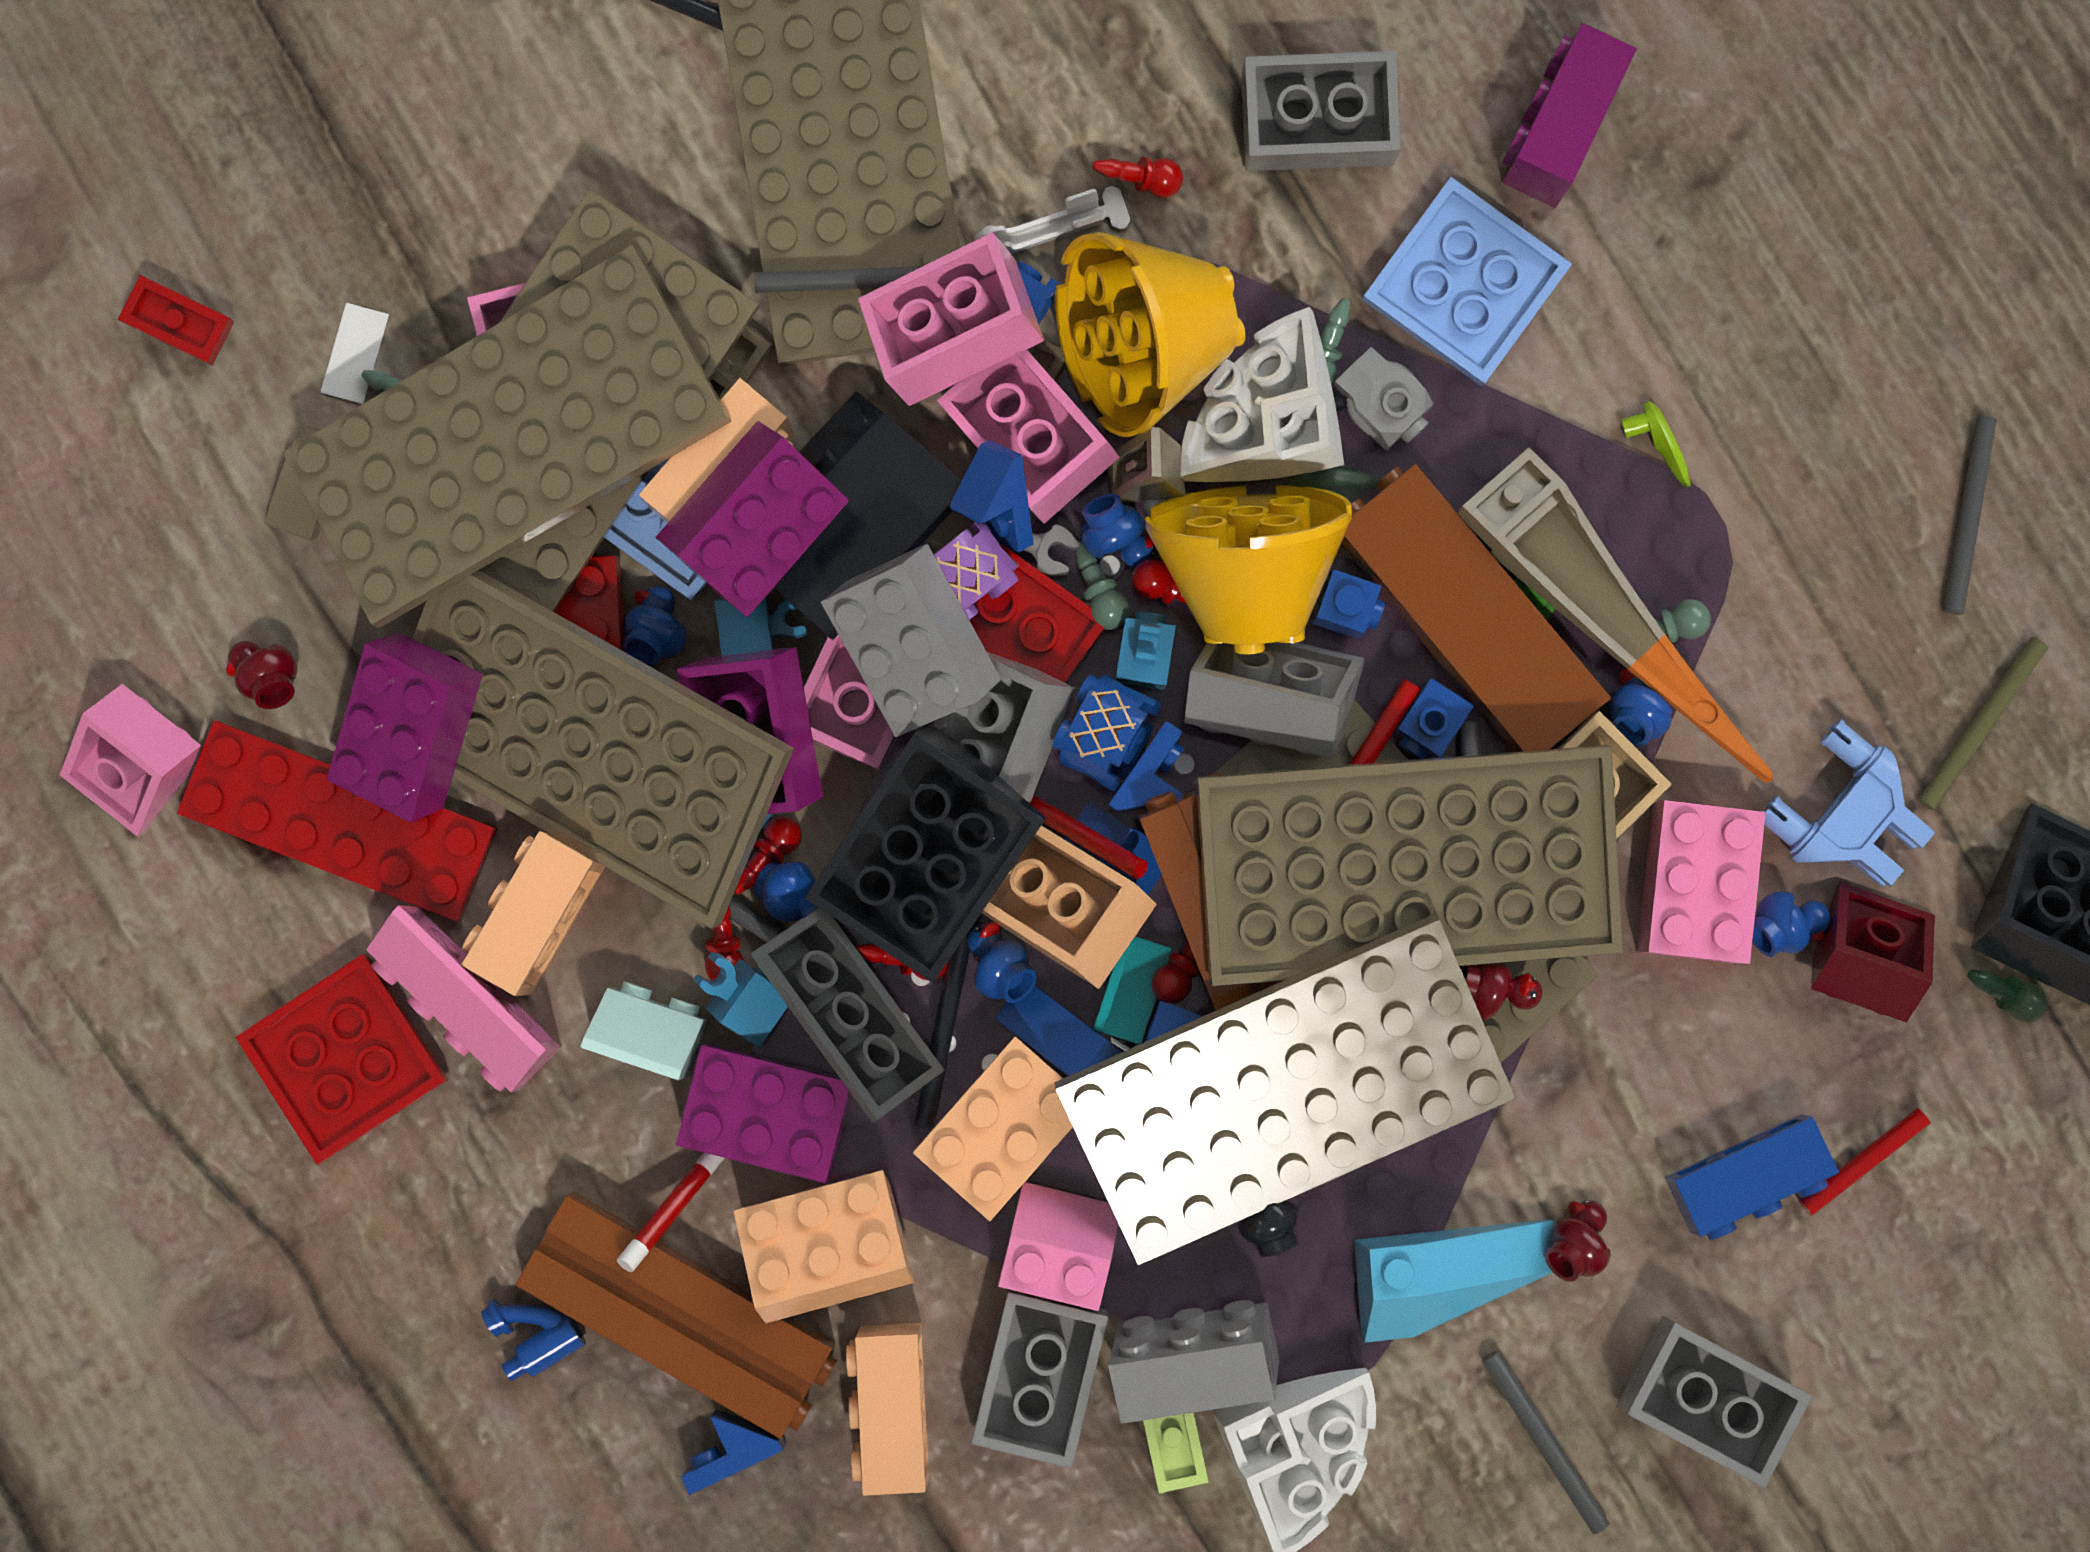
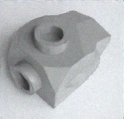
[1334,347,1434,452]

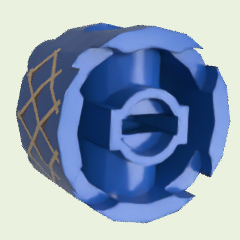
[1052,674,1161,792]

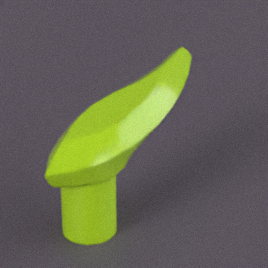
[1621,401,1691,489]

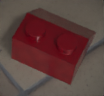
[1811,882,1935,1023]

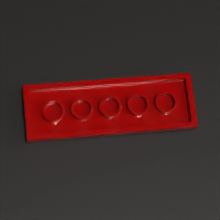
[176,720,498,922]

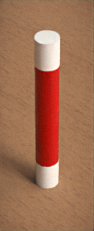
[617,1153,725,1273]

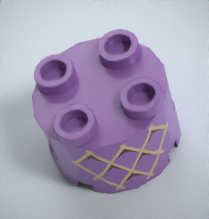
[933,522,1019,620]

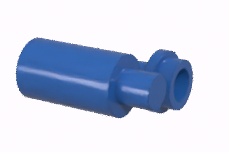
[481,1299,586,1381]

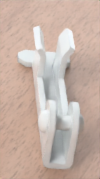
[974,186,1130,254]

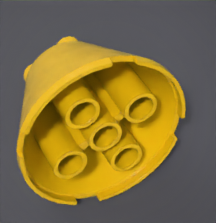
[1055,232,1245,437]
[1145,484,1352,655]

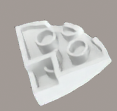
[1180,307,1344,482]
[1211,1368,1376,1552]

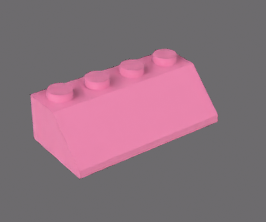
[366,905,561,1092]

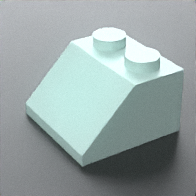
[580,981,709,1080]

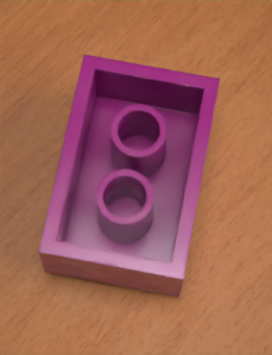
[1501,22,1637,208]
[655,421,849,617]
[327,632,483,823]
[677,647,823,814]
[676,1043,852,1183]

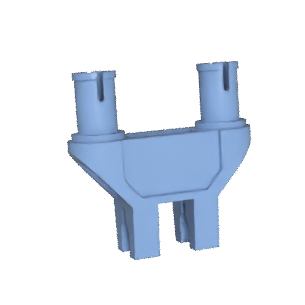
[1761,718,1935,887]

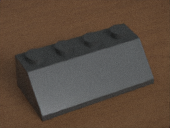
[750,908,945,1123]

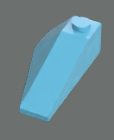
[1354,1219,1553,1343]

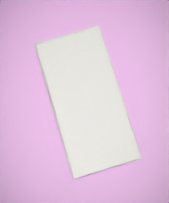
[320,303,389,404]

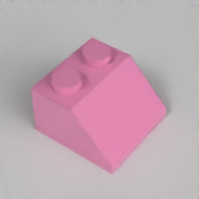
[60,684,201,837]
[998,1182,1118,1311]

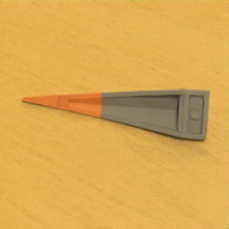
[1457,447,1774,783]

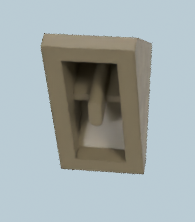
[1108,427,1185,504]

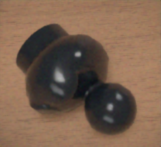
[1237,1200,1299,1257]

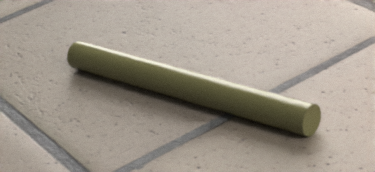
[1917,637,2048,810]

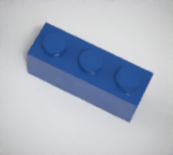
[1664,1114,1839,1240]

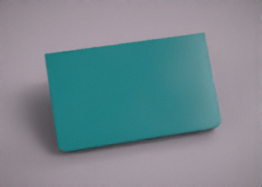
[1092,936,1172,1045]

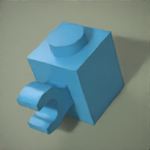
[714,597,808,655]
[1115,611,1176,690]
[694,952,788,1048]

